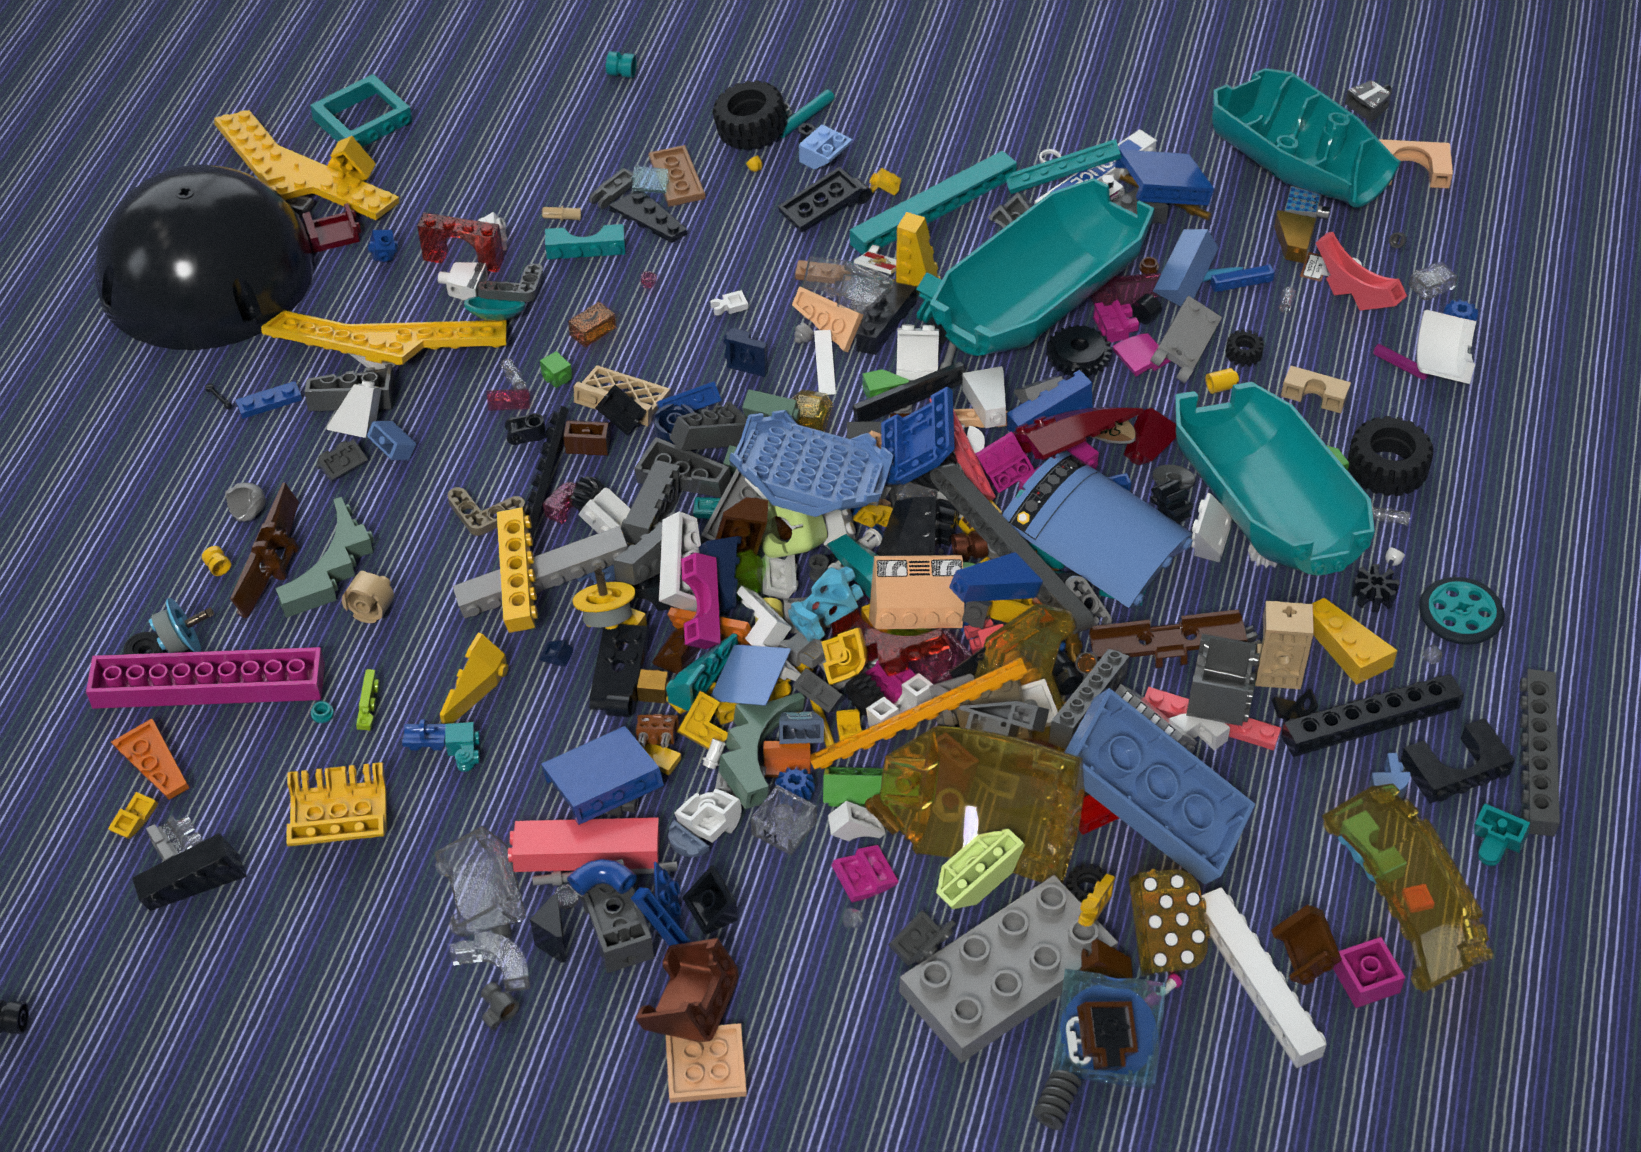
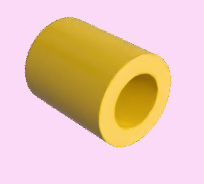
[1205,368,1239,394]

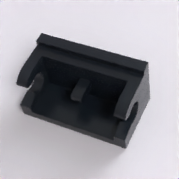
[595,385,647,435]

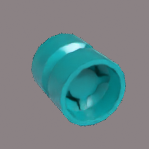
[606,51,637,78]

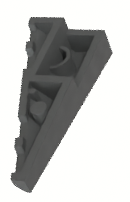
[988,192,1032,228]

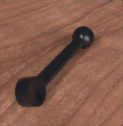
[205,383,232,410]

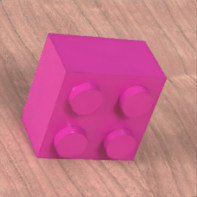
[1333,937,1405,1008]

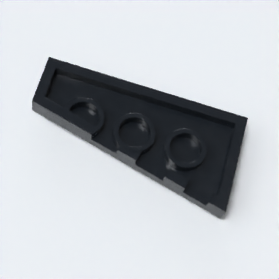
[609,189,687,243]

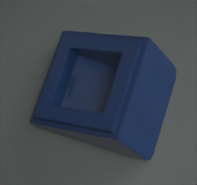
[540,640,573,667]

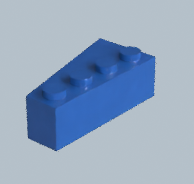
[1007,370,1093,432]

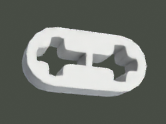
[1066,1017,1092,1067]

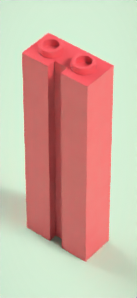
[508,818,660,872]

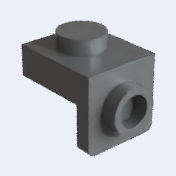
[962,601,992,629]

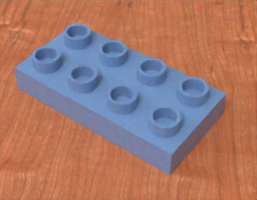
[1056,688,1255,885]

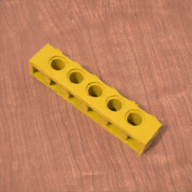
[497,507,538,633]

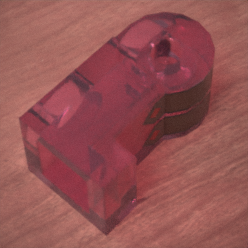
[543,482,576,524]

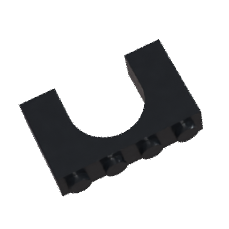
[1400,718,1515,804]

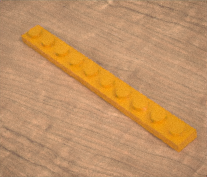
[810,658,1028,770]

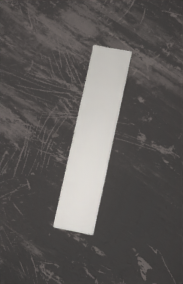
[814,330,836,395]

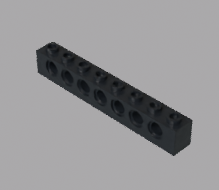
[1281,674,1464,757]

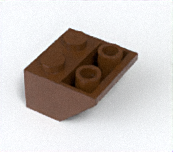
[564,420,613,456]

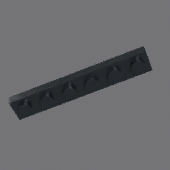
[853,361,965,422]

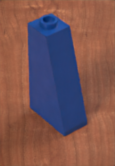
[949,552,1043,602]

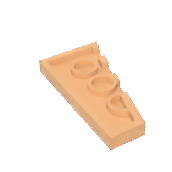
[792,286,863,352]

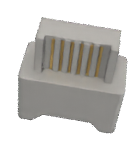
[779,632,825,669]

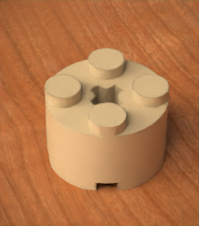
[342,571,394,623]

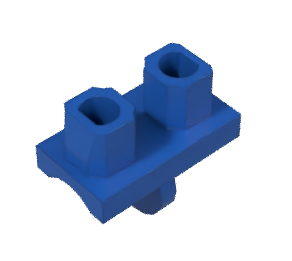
[402,719,446,750]

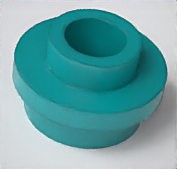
[311,701,334,723]

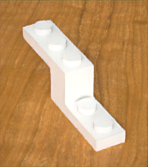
[737,586,801,681]

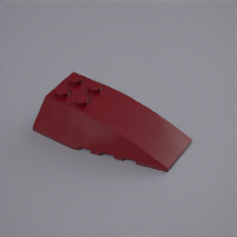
[1012,407,1144,459]

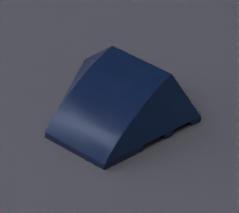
[698,536,741,617]

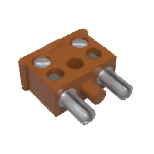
[636,714,679,748]

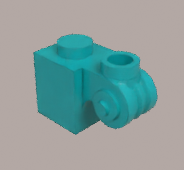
[445,722,480,772]

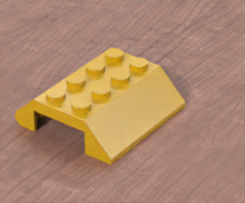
[286,762,387,846]

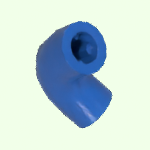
[567,859,637,896]

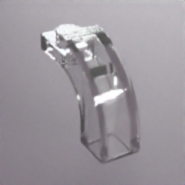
[450,932,531,992]

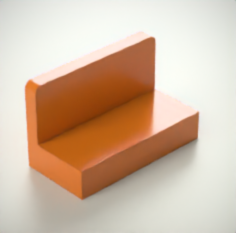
[763,741,810,777]

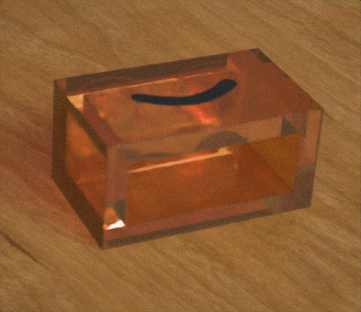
[568,302,616,348]

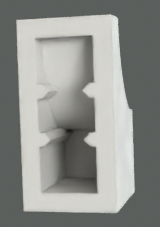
[828,801,885,841]

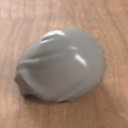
[225,483,266,522]

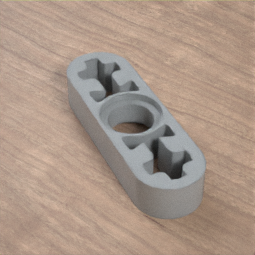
[1065,576,1112,626]

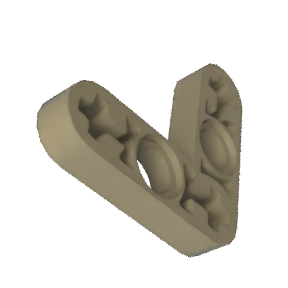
[447,487,526,536]

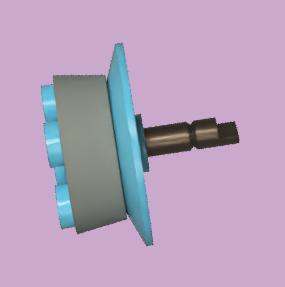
[149,598,214,653]

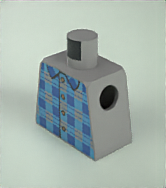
[1285,186,1330,219]

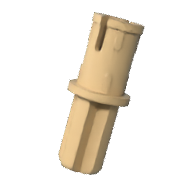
[542,206,581,221]

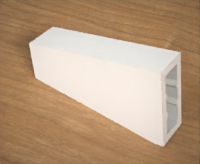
[962,366,1006,428]

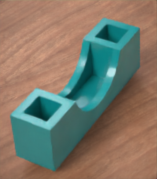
[545,224,626,259]

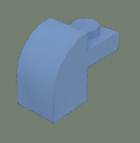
[1369,753,1410,805]

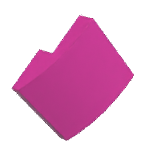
[1113,333,1170,376]
[865,651,916,704]
[831,845,899,903]

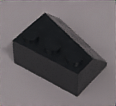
[877,497,940,556]

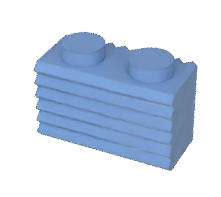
[367,421,416,461]

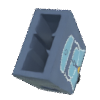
[779,711,824,744]

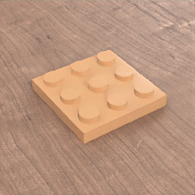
[666,1023,747,1103]

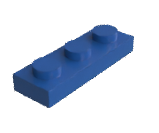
[235,381,302,419]
[656,382,722,411]

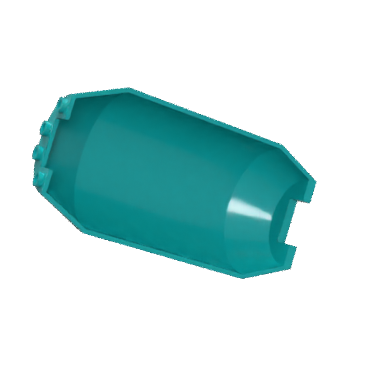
[930,178,1155,356]
[1175,382,1375,576]

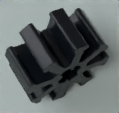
[1150,479,1193,523]
[938,498,960,546]
[1351,564,1400,612]

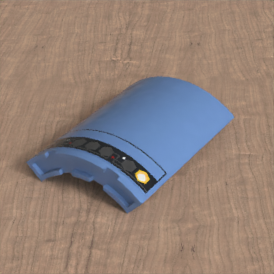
[1002,450,1193,608]

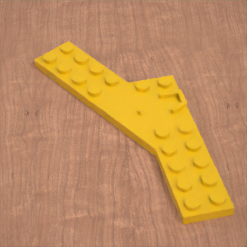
[214,110,399,220]

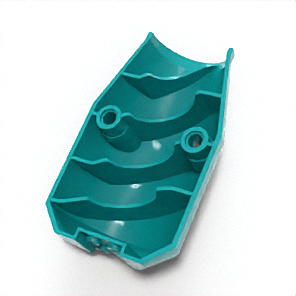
[1212,68,1401,207]

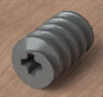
[1033,1070,1082,1130]

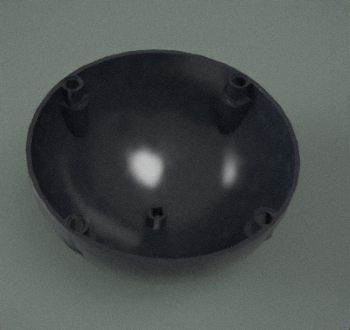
[95,164,314,350]

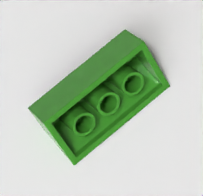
[823,766,919,809]

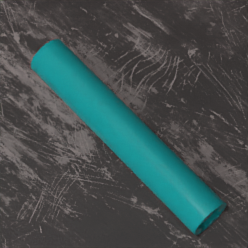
[779,89,835,138]

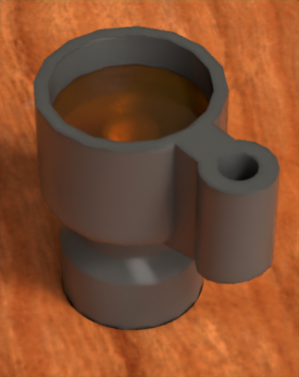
[1075,652,1100,681]
[481,982,520,1030]

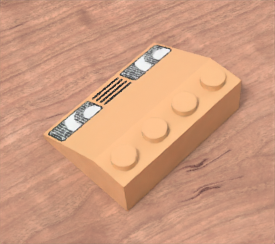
[869,555,965,629]

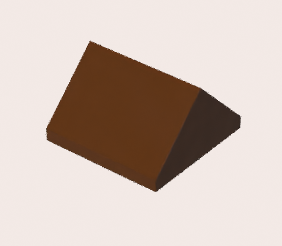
[652,627,701,674]

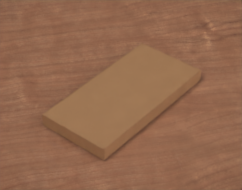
[648,145,705,207]

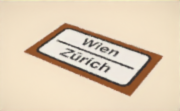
[1300,252,1324,281]

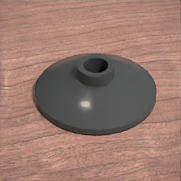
[1152,465,1195,490]

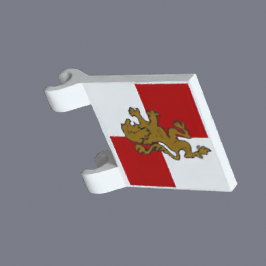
[854,245,896,274]

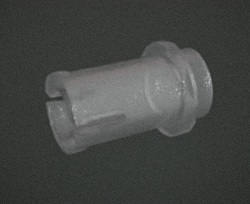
[1279,287,1297,313]

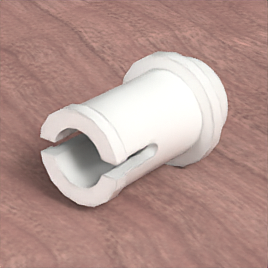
[702,738,726,770]

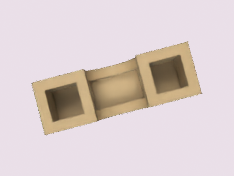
[1281,366,1351,413]

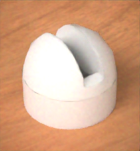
[1385,547,1405,566]

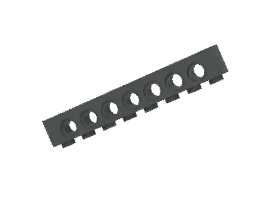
[1519,669,1560,837]

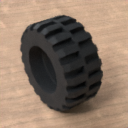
[712,80,787,150]
[1347,416,1433,496]

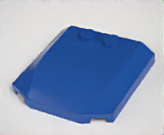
[881,387,955,485]

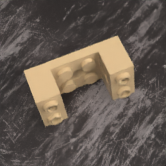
[1255,601,1314,689]

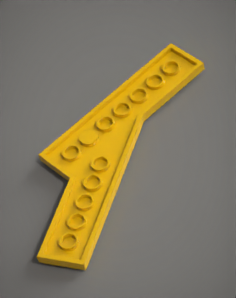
[261,311,507,365]

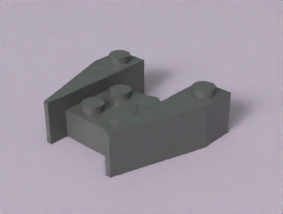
[959,701,1050,801]

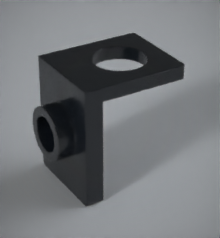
[1272,689,1318,720]

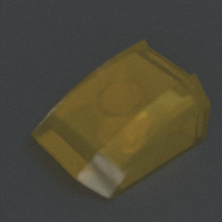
[791,389,833,432]

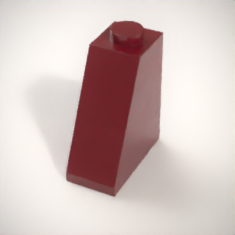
[1123,408,1176,465]

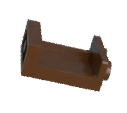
[1271,904,1342,985]

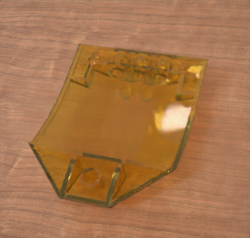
[879,726,1085,884]

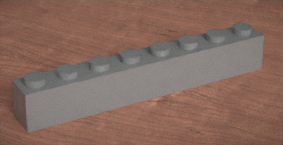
[453,526,628,619]

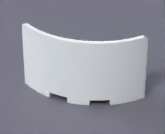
[1417,310,1476,384]

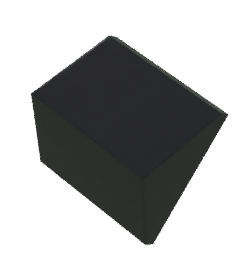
[682,865,738,935]
[530,894,566,963]

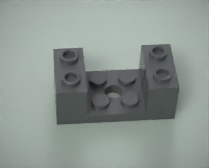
[578,859,654,973]

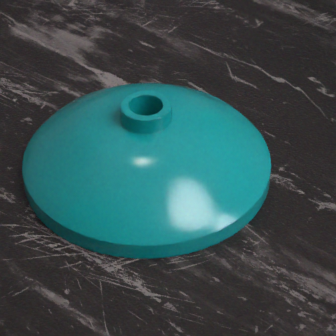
[464,296,525,321]

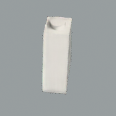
[327,381,381,438]

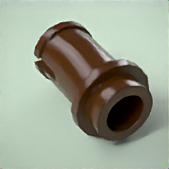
[774,516,792,540]

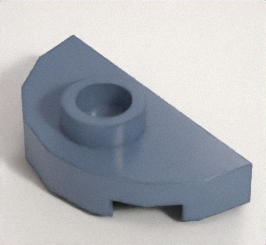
[668,820,710,857]

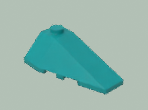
[827,534,879,599]
[666,633,738,711]

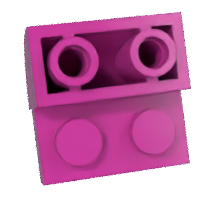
[975,432,1034,493]

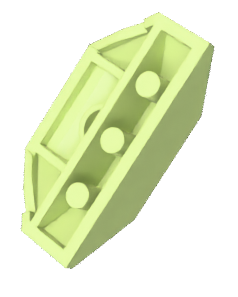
[936,829,1025,909]

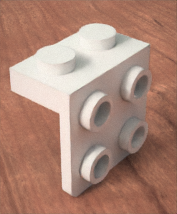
[578,488,630,533]

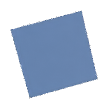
[710,644,791,706]

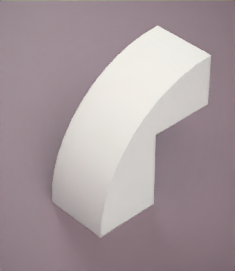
[1169,714,1230,750]

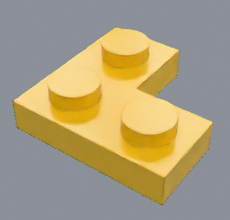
[677,691,728,750]

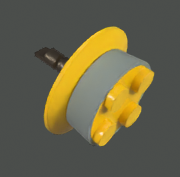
[573,566,635,629]

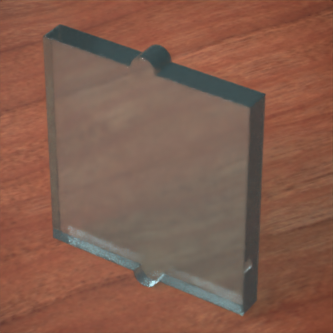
[631,166,669,194]

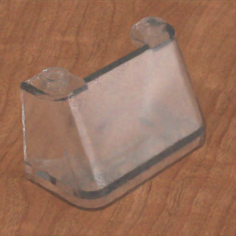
[434,826,526,937]

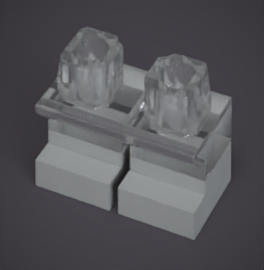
[146,815,203,862]

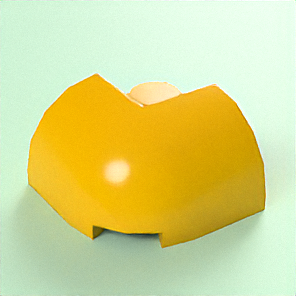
[821,628,867,685]

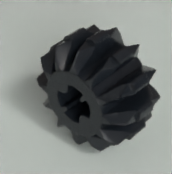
[571,476,604,511]

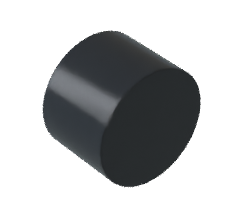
[1131,294,1162,324]

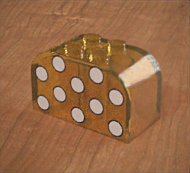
[1128,869,1210,977]

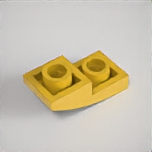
[853,504,893,528]

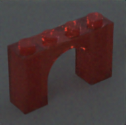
[417,212,504,272]

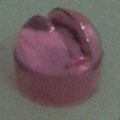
[640,271,657,288]

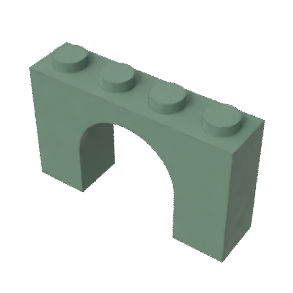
[723,389,801,474]

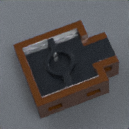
[1077,1001,1138,1071]

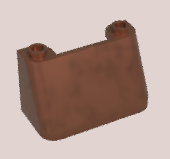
[635,938,738,1042]

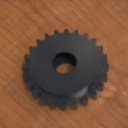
[1046,325,1112,377]

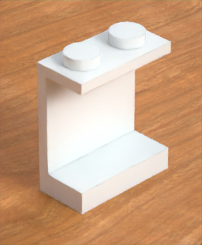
[896,325,939,380]

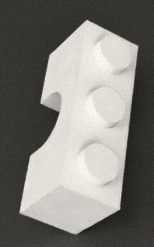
[866,673,934,739]

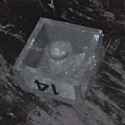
[751,785,817,855]

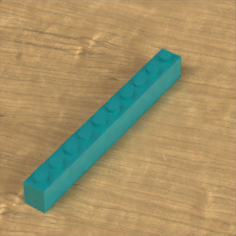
[850,150,1017,255]

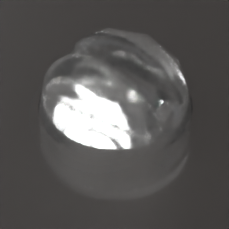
[1422,644,1442,664]
[843,908,864,928]

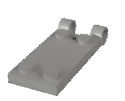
[1150,295,1222,383]

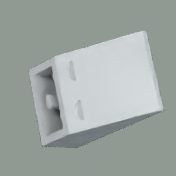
[1192,493,1232,563]

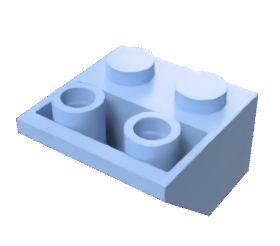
[799,125,852,169]

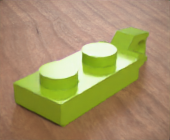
[356,669,379,731]

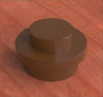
[1139,257,1159,275]

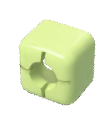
[761,498,827,558]

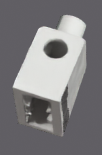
[438,262,488,300]

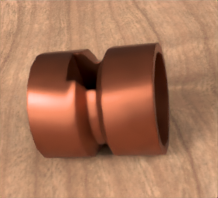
[951,530,988,561]

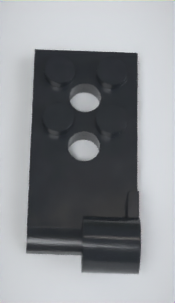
[778,166,872,233]
[589,624,649,717]

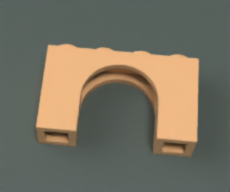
[1379,139,1453,188]

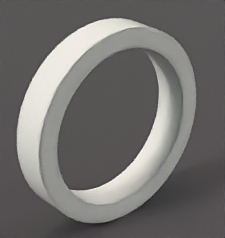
[1039,149,1061,163]

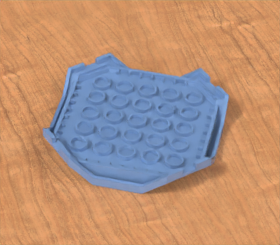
[729,410,894,517]

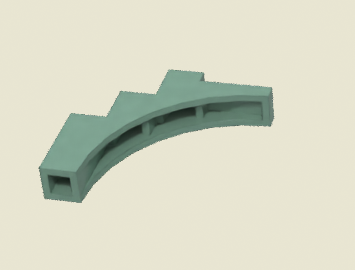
[275,497,375,618]
[719,692,805,809]

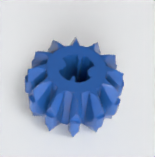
[1443,298,1478,323]
[775,766,815,806]

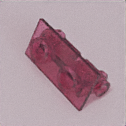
[486,389,530,411]

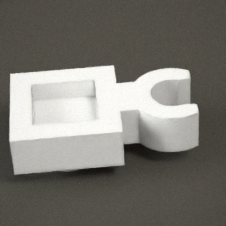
[710,290,748,315]

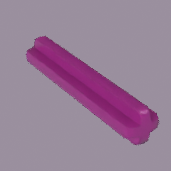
[1373,344,1429,380]

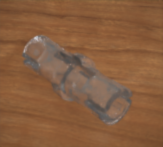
[501,359,526,392]
[1372,506,1411,526]

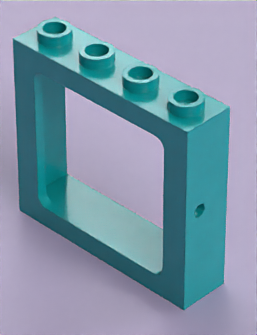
[310,74,413,147]

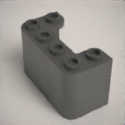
[1186,634,1260,726]

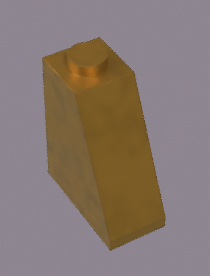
[1274,210,1316,263]

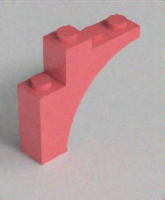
[1316,232,1407,310]

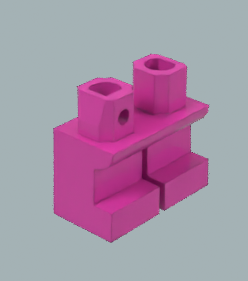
[1093,300,1139,343]

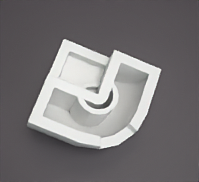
[674,789,742,843]

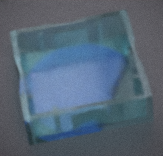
[1052,969,1167,1090]

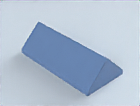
[1153,229,1218,307]

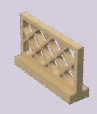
[574,365,670,426]

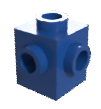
[368,230,398,262]

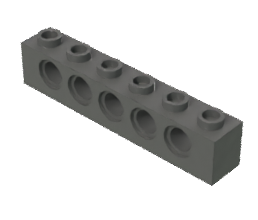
[1049,649,1129,749]

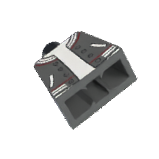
[1345,81,1392,122]

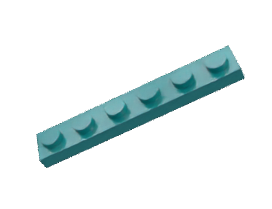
[1005,139,1122,194]

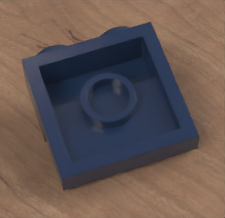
[724,328,768,377]

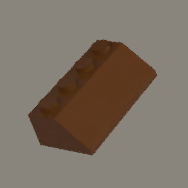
[715,497,768,571]

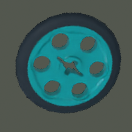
[1419,577,1505,645]

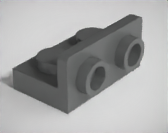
[316,439,368,483]

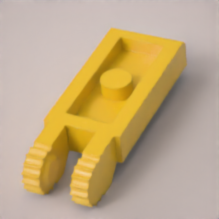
[1078,874,1115,927]

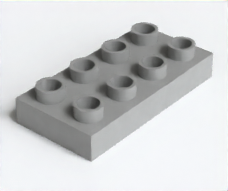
[899,875,1118,1063]

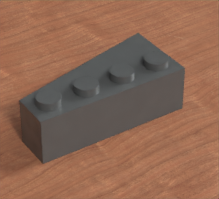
[613,512,675,585]

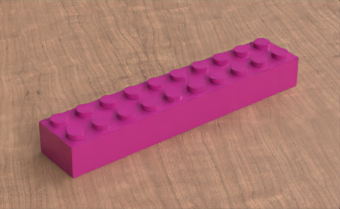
[86,647,325,709]

